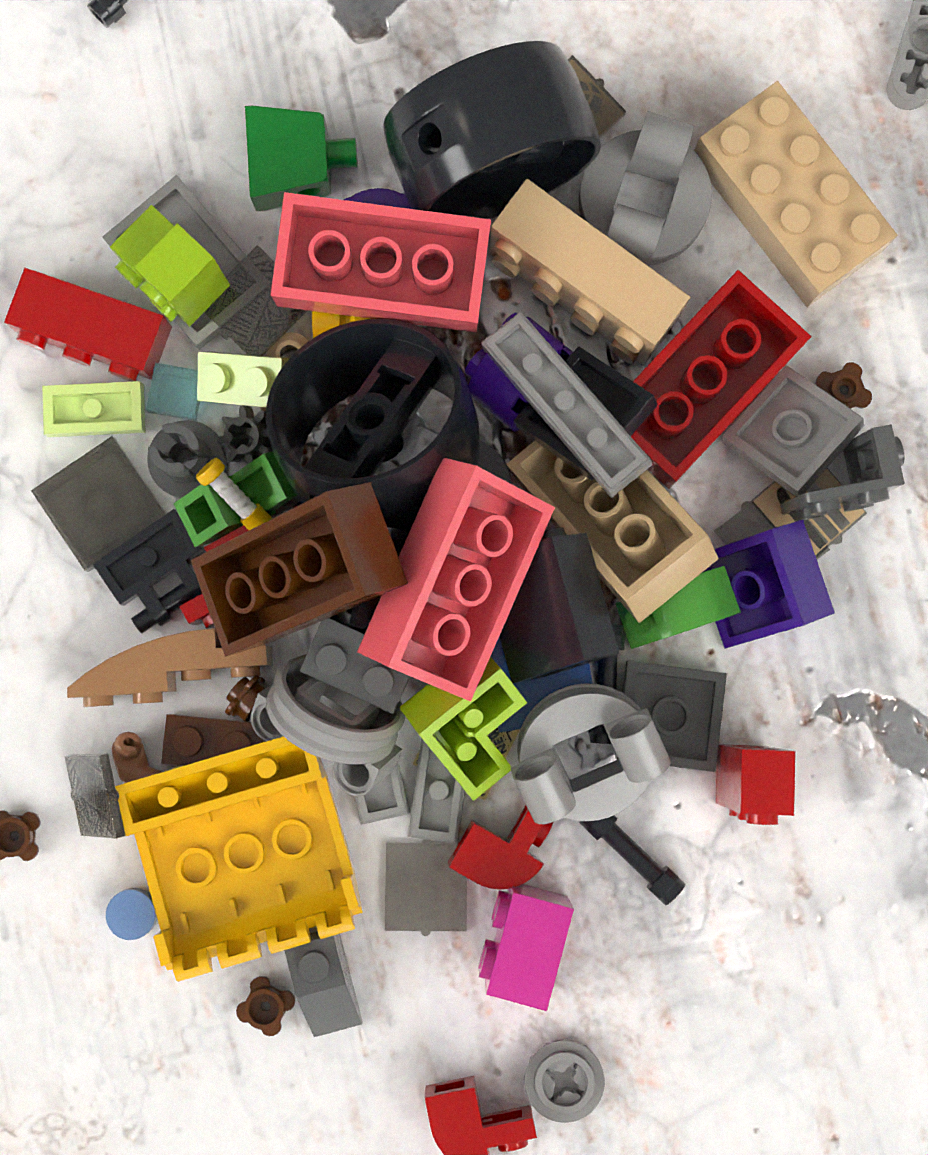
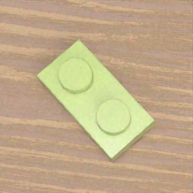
[197,352,289,407]
[42,381,146,437]

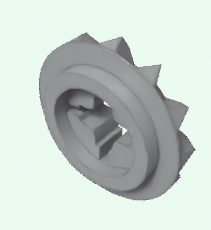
[524,1038,605,1123]

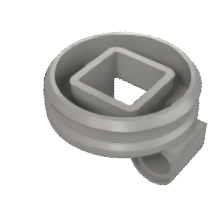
[579,111,712,266]
[251,654,405,796]
[511,684,671,824]

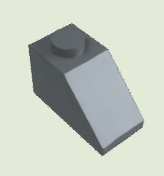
[284,931,363,1037]

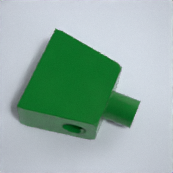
[245,105,358,211]

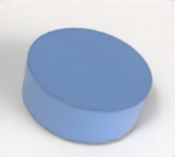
[106,888,158,940]

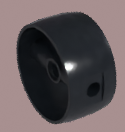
[383,41,601,219]
[266,318,480,532]

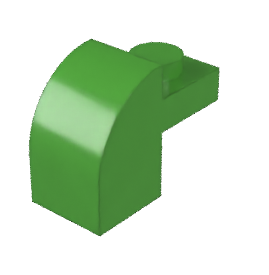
[173,452,296,548]
[615,566,741,649]

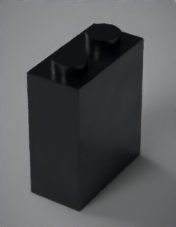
[500,527,619,683]

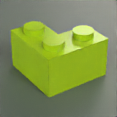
[110,204,231,327]
[399,656,527,801]

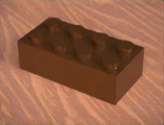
[191,482,408,657]

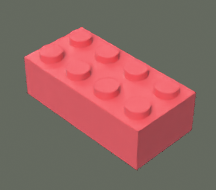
[271,192,491,333]
[357,458,555,702]

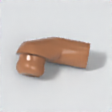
[112,732,162,783]

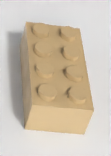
[694,80,898,307]
[489,179,691,366]
[506,441,719,623]

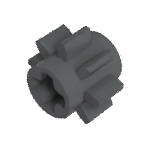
[217,405,273,464]

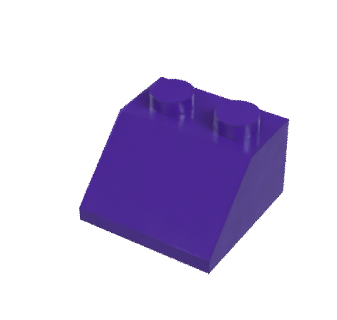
[703,520,835,649]

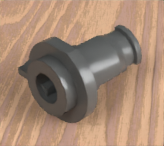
[147,420,227,498]

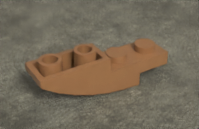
[67,628,273,707]

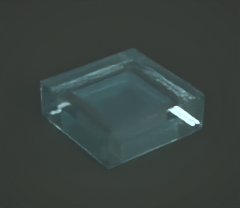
[146,363,200,421]

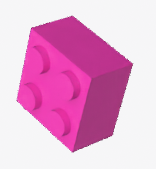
[478,884,574,1011]

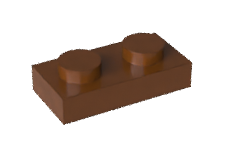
[161,714,265,766]

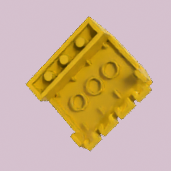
[112,736,363,982]

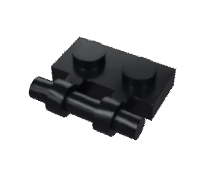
[92,509,205,634]

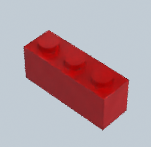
[4,267,172,382]
[716,744,796,825]

